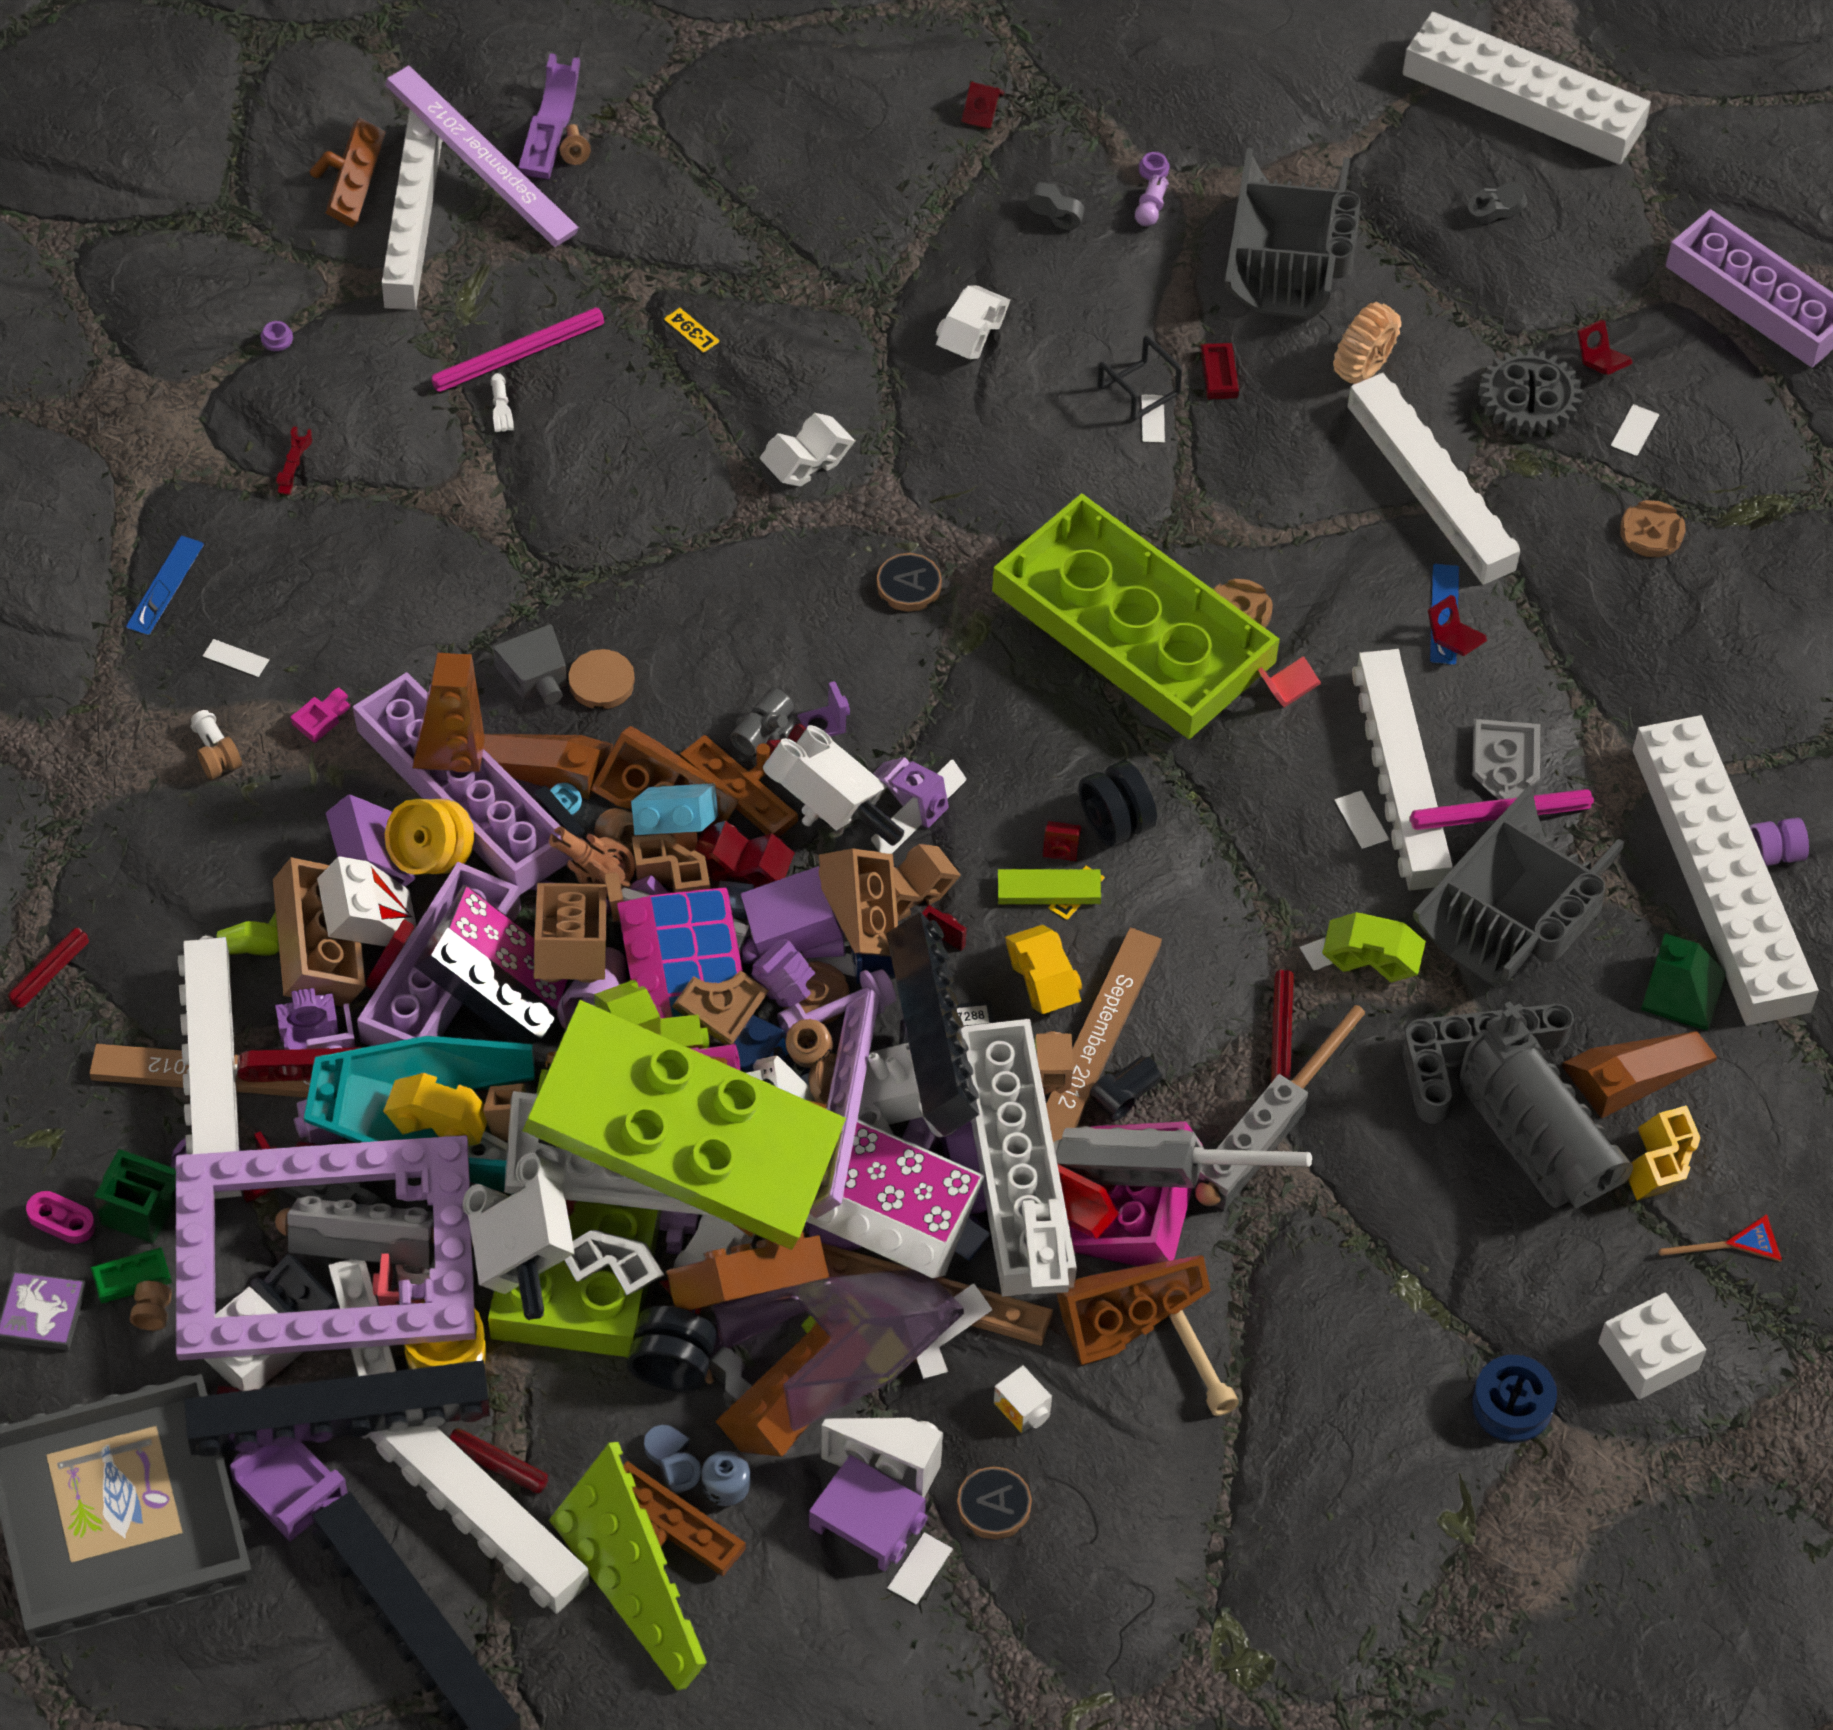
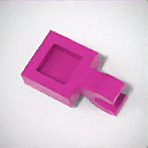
[290,688,351,743]

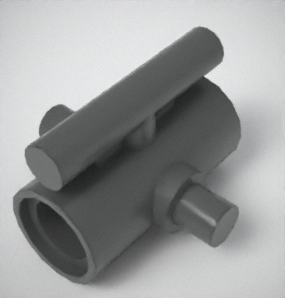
[730,688,801,766]

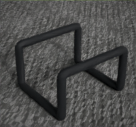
[1098,336,1182,420]

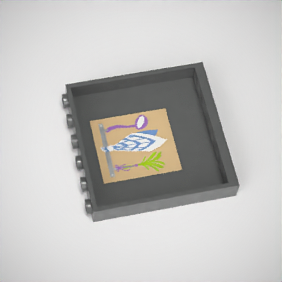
[0,1374,255,1646]

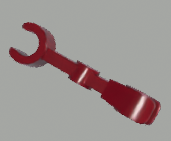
[276,427,312,495]

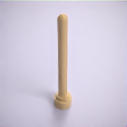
[1169,1310,1239,1416]

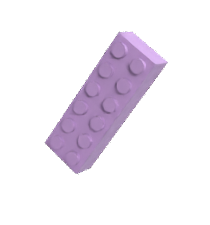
[1666,209,1833,368]
[357,862,521,1046]

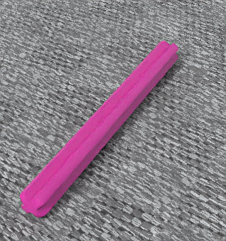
[431,308,604,392]
[1409,789,1594,830]

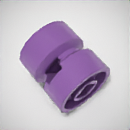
[1750,817,1809,866]

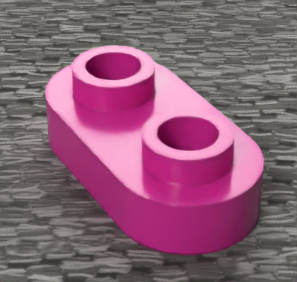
[26,1191,95,1244]

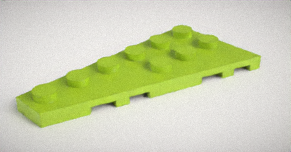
[549,1442,707,1690]

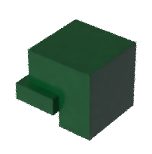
[94,1149,176,1243]

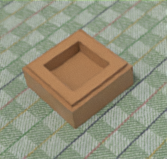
[604,872,624,922]

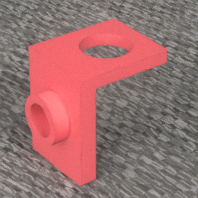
[1258,656,1321,708]
[373,1254,424,1306]

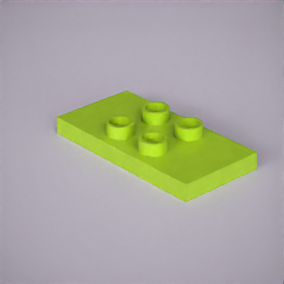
[522,1000,846,1250]

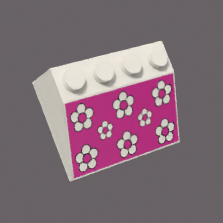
[806,1119,985,1278]

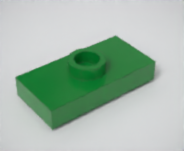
[91,1247,172,1304]

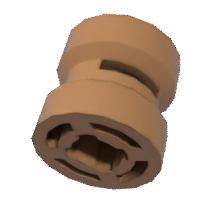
[197,736,242,780]
[130,1281,172,1331]

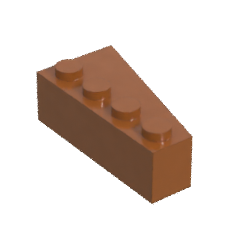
[412,653,485,772]
[666,1231,829,1311]
[716,1317,871,1457]

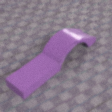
[519,54,580,179]

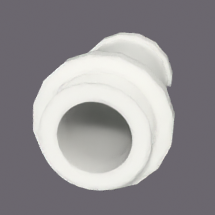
[191,710,224,747]

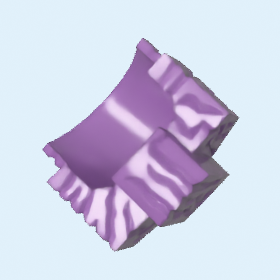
[751,939,815,1007]
[275,988,338,1050]

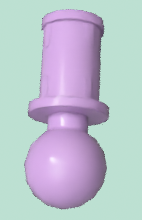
[1135,175,1168,227]

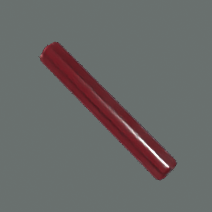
[1271,969,1294,1083]

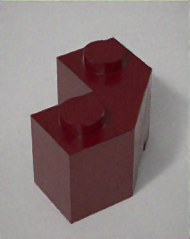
[694,821,795,889]

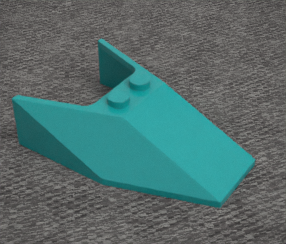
[304,1036,535,1195]

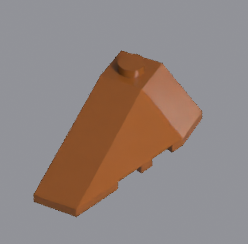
[591,726,740,826]
[1562,1031,1717,1119]
[1056,1255,1211,1365]

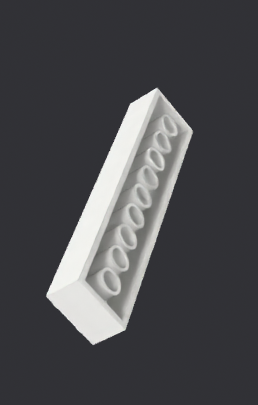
[1633,715,1819,1026]

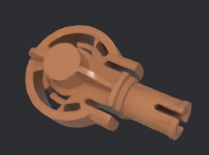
[549,827,635,897]

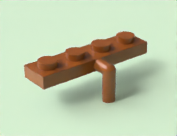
[310,117,386,228]
[680,735,798,837]
[623,1461,746,1577]

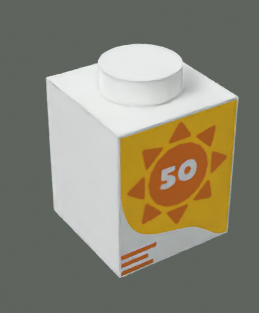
[994,1366,1052,1433]

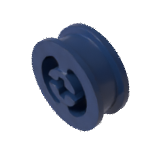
[1472,1355,1557,1442]

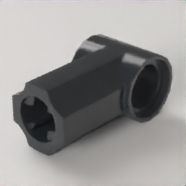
[1089,1055,1162,1121]

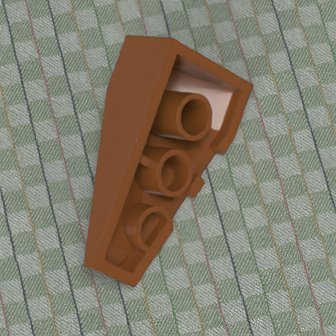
[484,734,613,800]

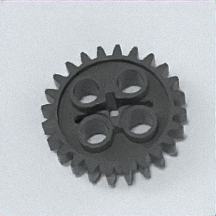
[1478,349,1583,437]

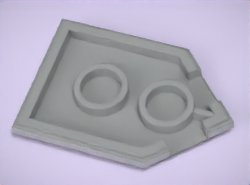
[1472,719,1540,800]

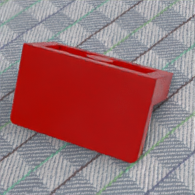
[1057,1164,1119,1239]

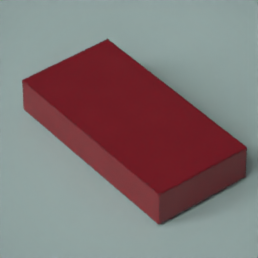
[1200,343,1239,400]
[365,919,415,991]

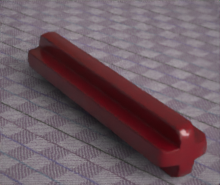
[8,927,89,1009]
[449,1428,548,1493]

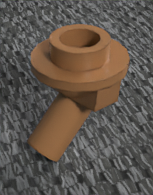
[560,124,591,165]

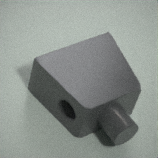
[493,624,567,705]

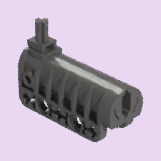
[1460,1002,1633,1209]

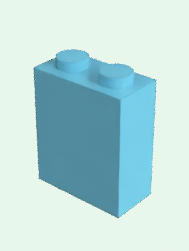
[631,783,718,835]

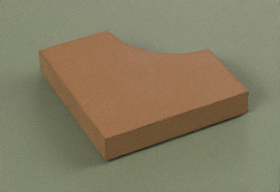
[672,970,769,1045]

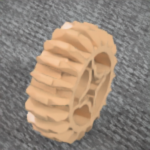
[1333,302,1401,384]

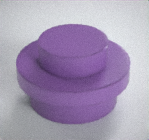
[1139,152,1170,180]
[261,321,293,351]

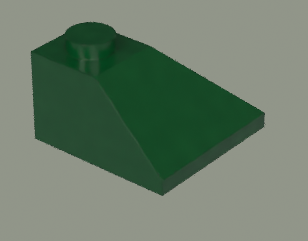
[1641,933,1726,1031]

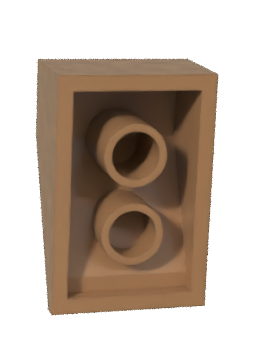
[819,848,898,957]

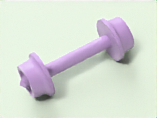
[777,969,896,1044]

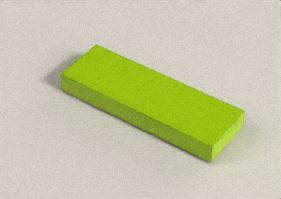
[998,869,1101,904]

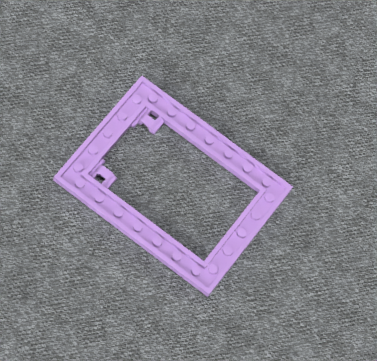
[176,1135,476,1361]

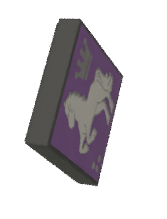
[0,1271,86,1351]

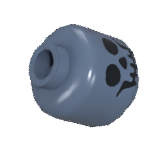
[701,1451,750,1507]

